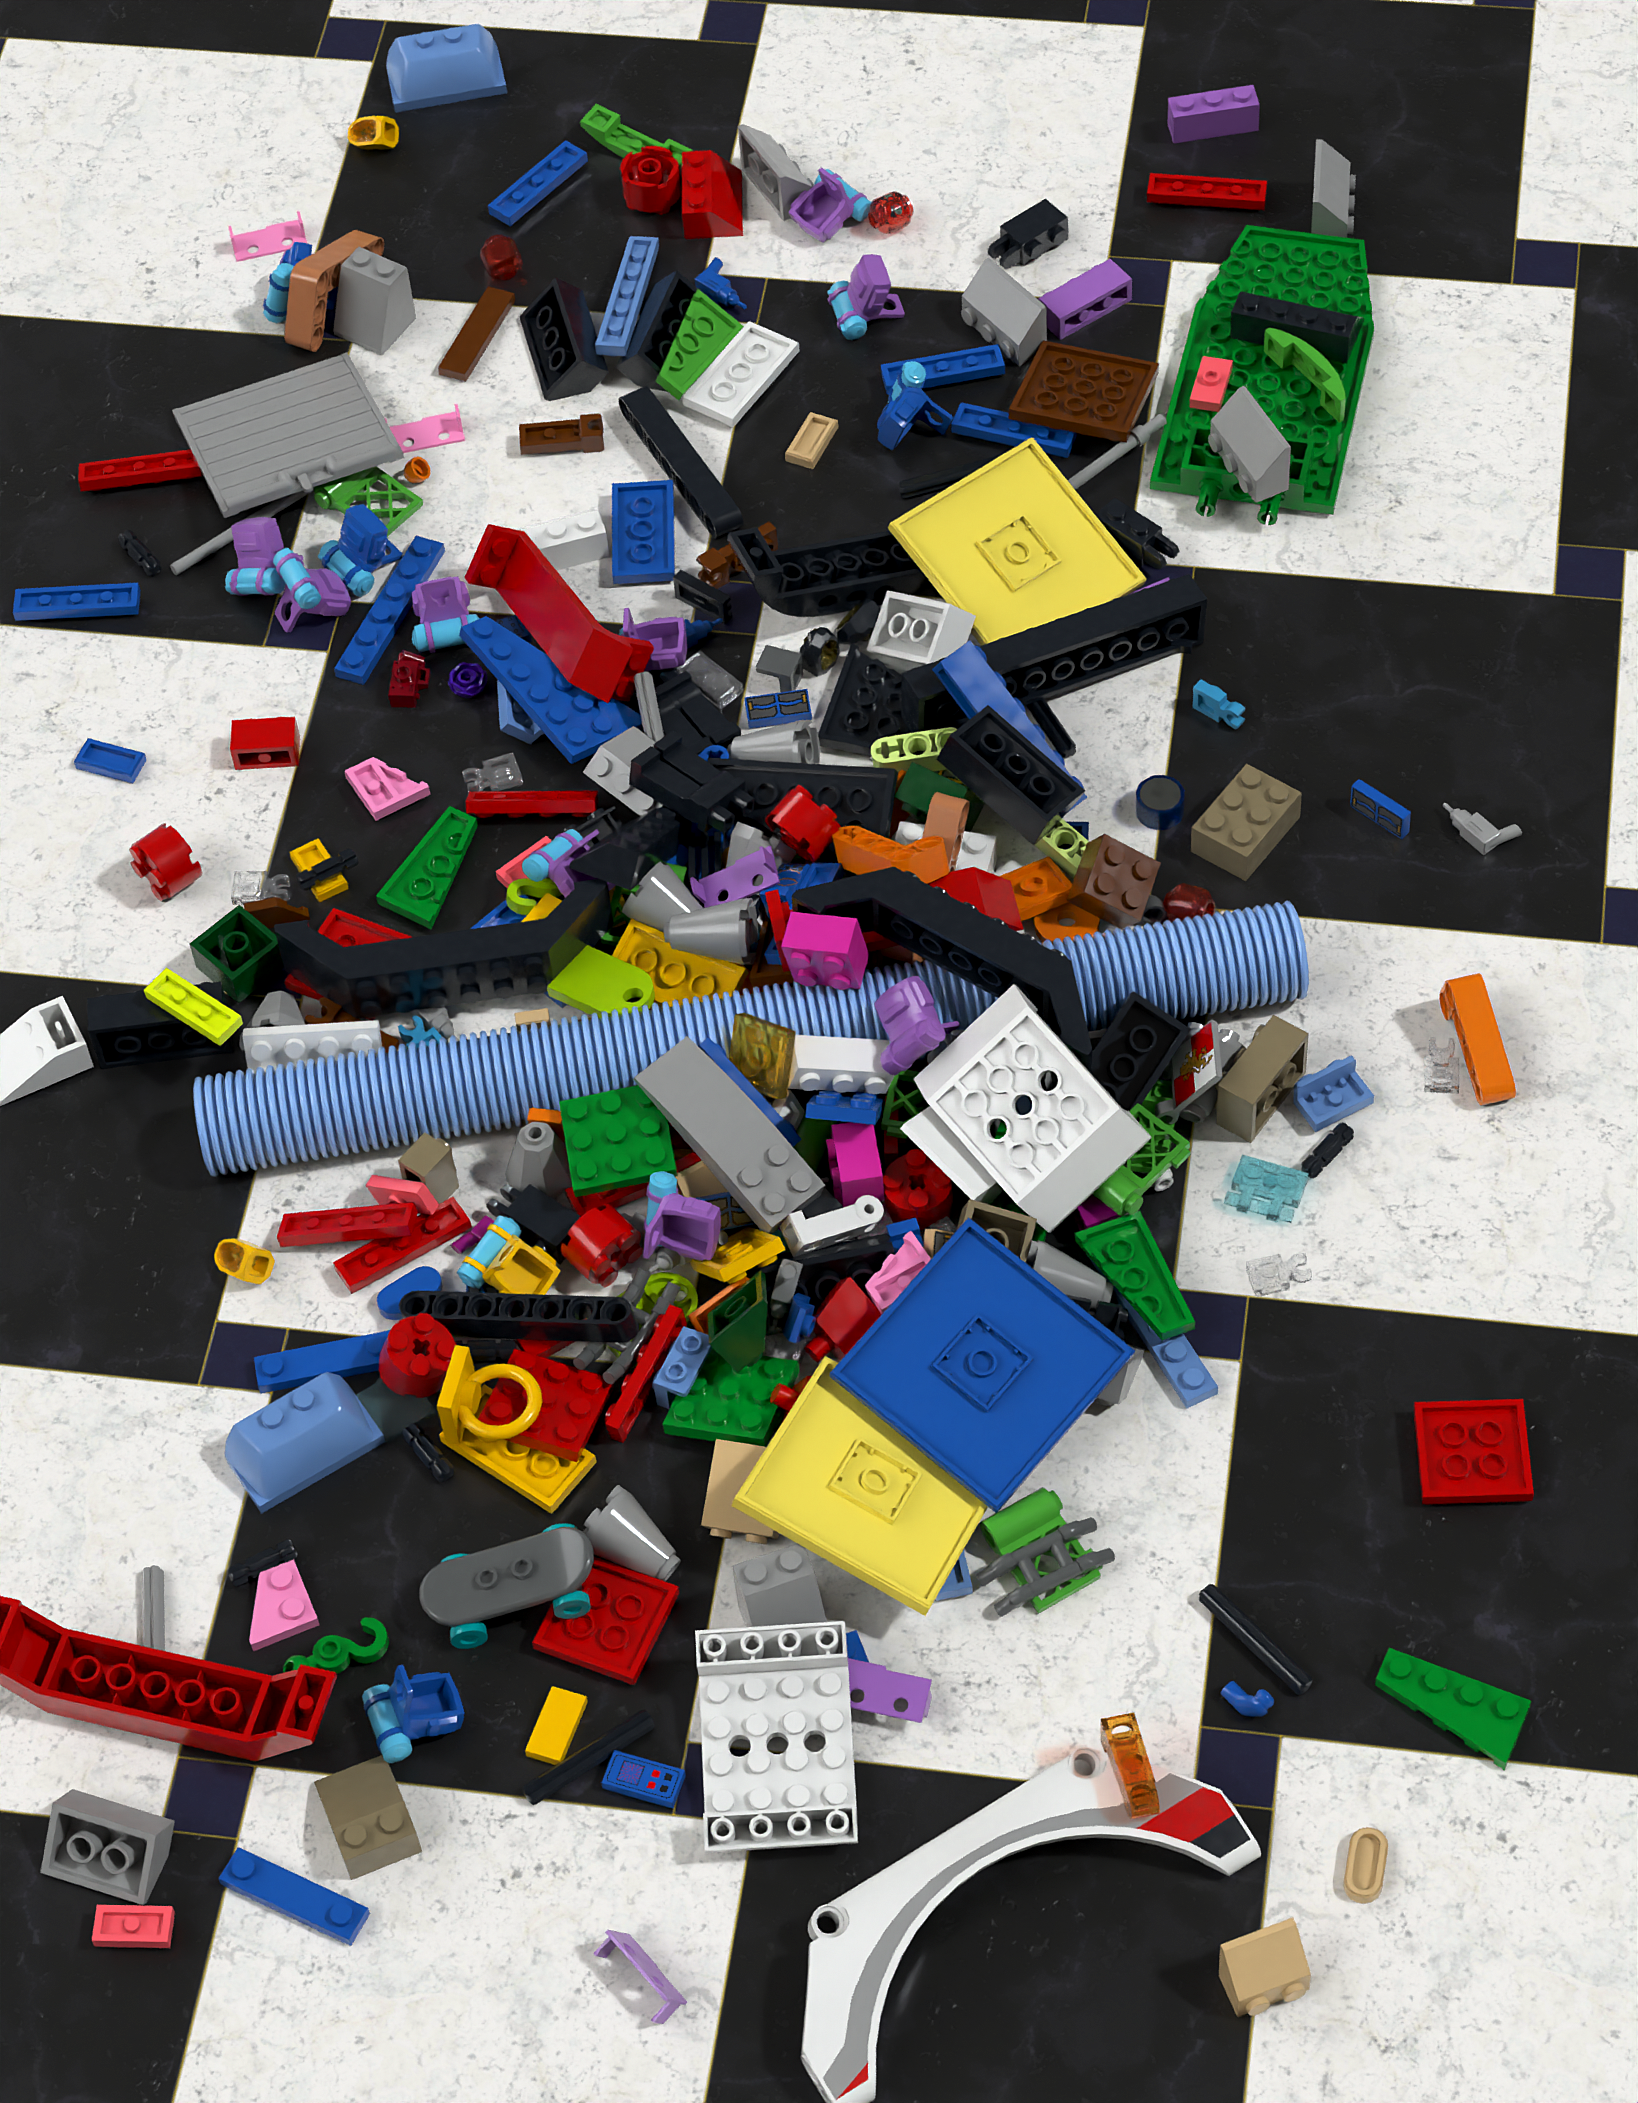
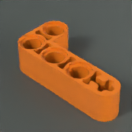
[832,826,950,884]
[1439,973,1516,1106]

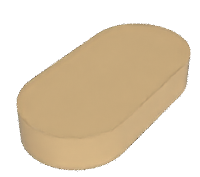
[1344,1827,1388,1904]

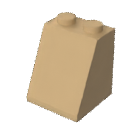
[701,1439,779,1545]

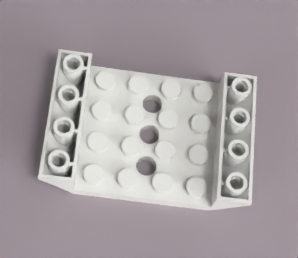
[914,984,1152,1233]
[695,1621,858,1853]

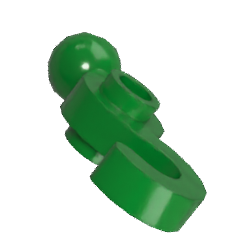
[283,1617,389,1674]

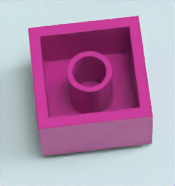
[781,912,869,990]
[826,1122,886,1214]

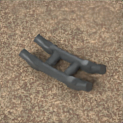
[573,1268,681,1384]
[976,1517,1115,1617]

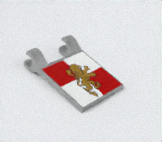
[1154,1020,1222,1124]

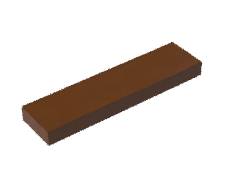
[438,286,516,382]

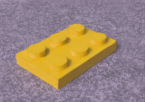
[690,1226,785,1284]

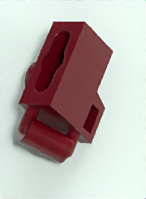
[388,650,430,708]

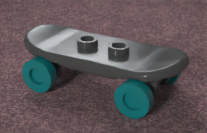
[419,1524,594,1649]

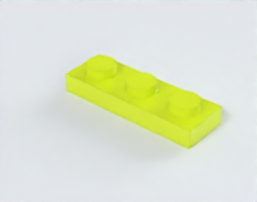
[144,968,243,1046]

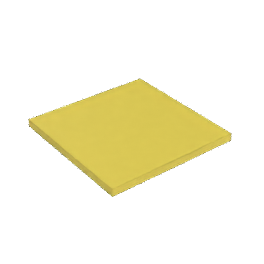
[888,437,1147,646]
[731,1356,988,1616]

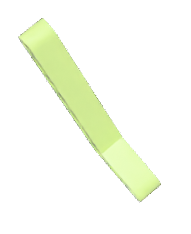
[871,727,1089,879]

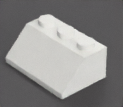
[516,509,610,570]
[867,590,976,665]
[772,1035,895,1094]
[900,1106,1004,1205]

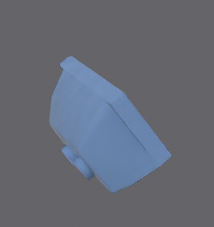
[386,24,507,113]
[225,1372,385,1514]

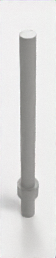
[1067,414,1167,490]

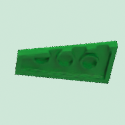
[376,806,478,929]
[1075,1211,1195,1341]
[1375,1648,1531,1771]

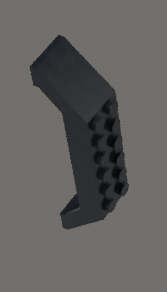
[791,867,1092,1073]
[274,879,614,1019]

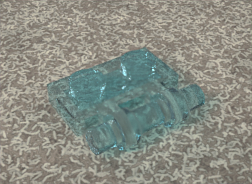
[1224,1154,1309,1223]

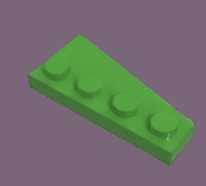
[655,289,744,400]

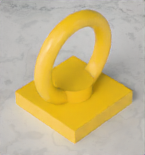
[437,1345,542,1445]

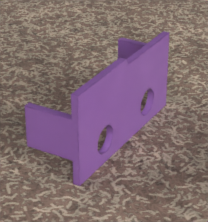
[690,846,780,908]
[848,1658,932,1723]
[593,1930,688,2024]

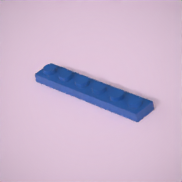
[334,535,445,685]

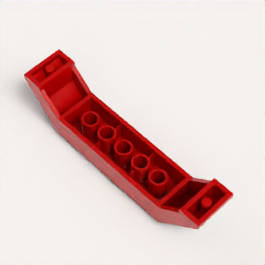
[0,1596,337,1761]

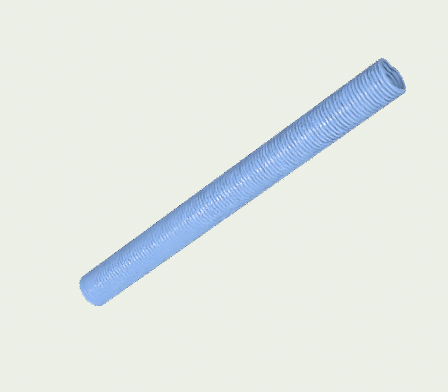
[193,901,1309,1177]

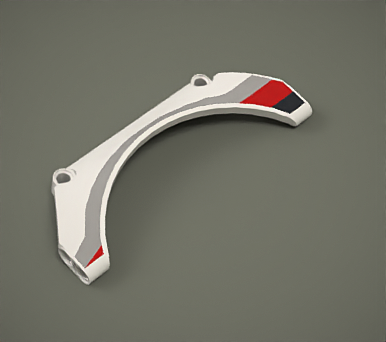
[801,1747,1261,2103]

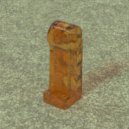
[1100,1712,1160,1819]

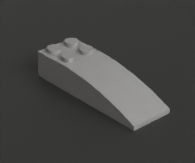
[633,1036,825,1234]

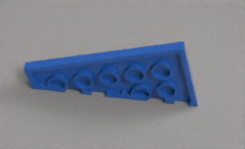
[459,616,644,764]

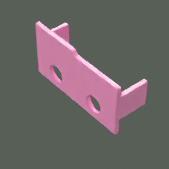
[228,211,307,262]
[384,404,465,453]

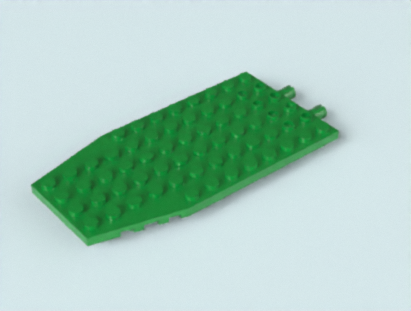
[1150,225,1374,525]

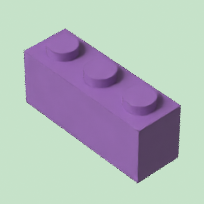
[1168,85,1260,144]
[1038,259,1132,340]

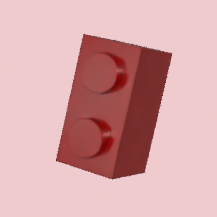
[230,717,300,770]

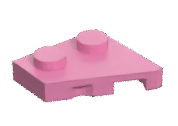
[345,757,430,821]
[865,1231,931,1315]
[249,1559,319,1651]

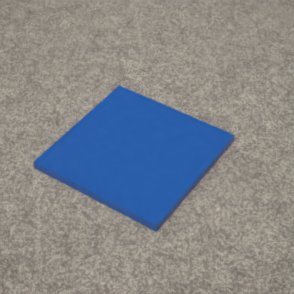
[830,1217,1135,1514]

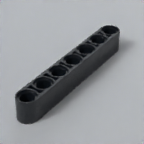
[618,386,744,539]
[399,1290,639,1343]

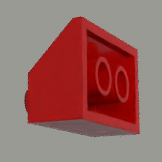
[682,150,743,239]

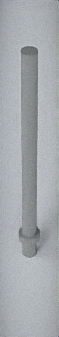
[170,487,314,576]

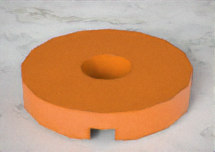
[1034,902,1100,945]

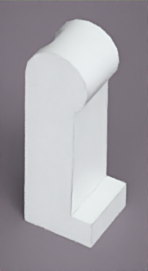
[779,1195,884,1257]

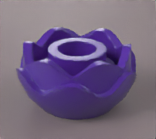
[448,662,487,698]

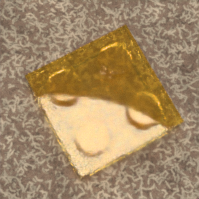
[729,1013,796,1099]

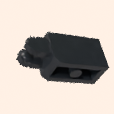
[1095,498,1180,570]

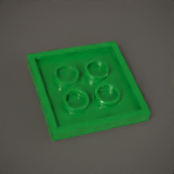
[559,1085,678,1197]
[663,1348,800,1447]

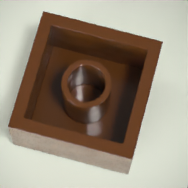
[1067,834,1161,930]

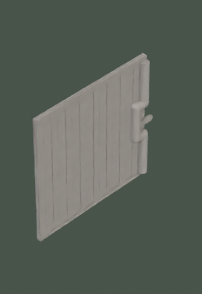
[172,352,404,518]

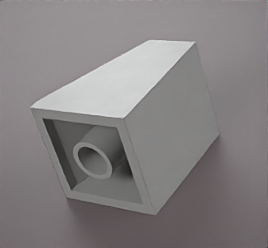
[333,247,416,355]
[732,1544,827,1627]

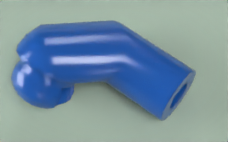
[1221,1681,1274,1717]

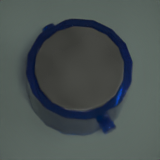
[1136,775,1185,830]

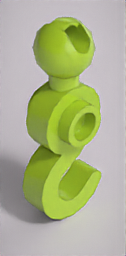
[506,878,562,915]

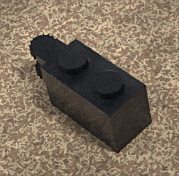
[987,198,1068,269]
[486,1184,581,1265]

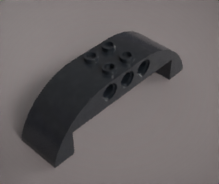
[728,497,932,617]

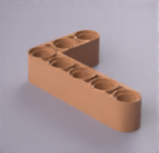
[285,230,384,352]
[881,792,969,965]

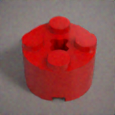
[620,146,681,215]
[765,785,841,863]
[129,823,202,901]
[883,1149,953,1230]
[561,1204,643,1288]
[379,1313,457,1398]

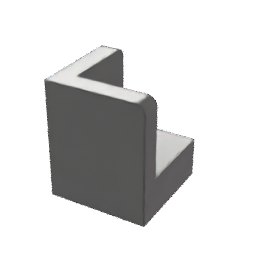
[756,645,804,692]

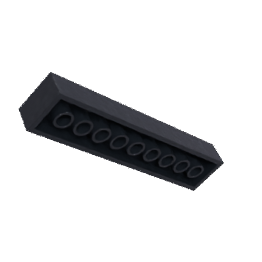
[901,574,1207,733]

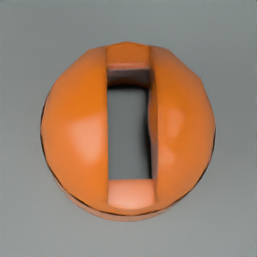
[403,457,430,484]

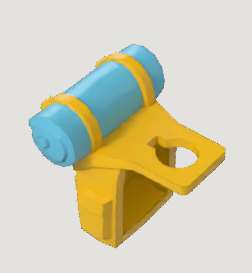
[457,1215,560,1295]

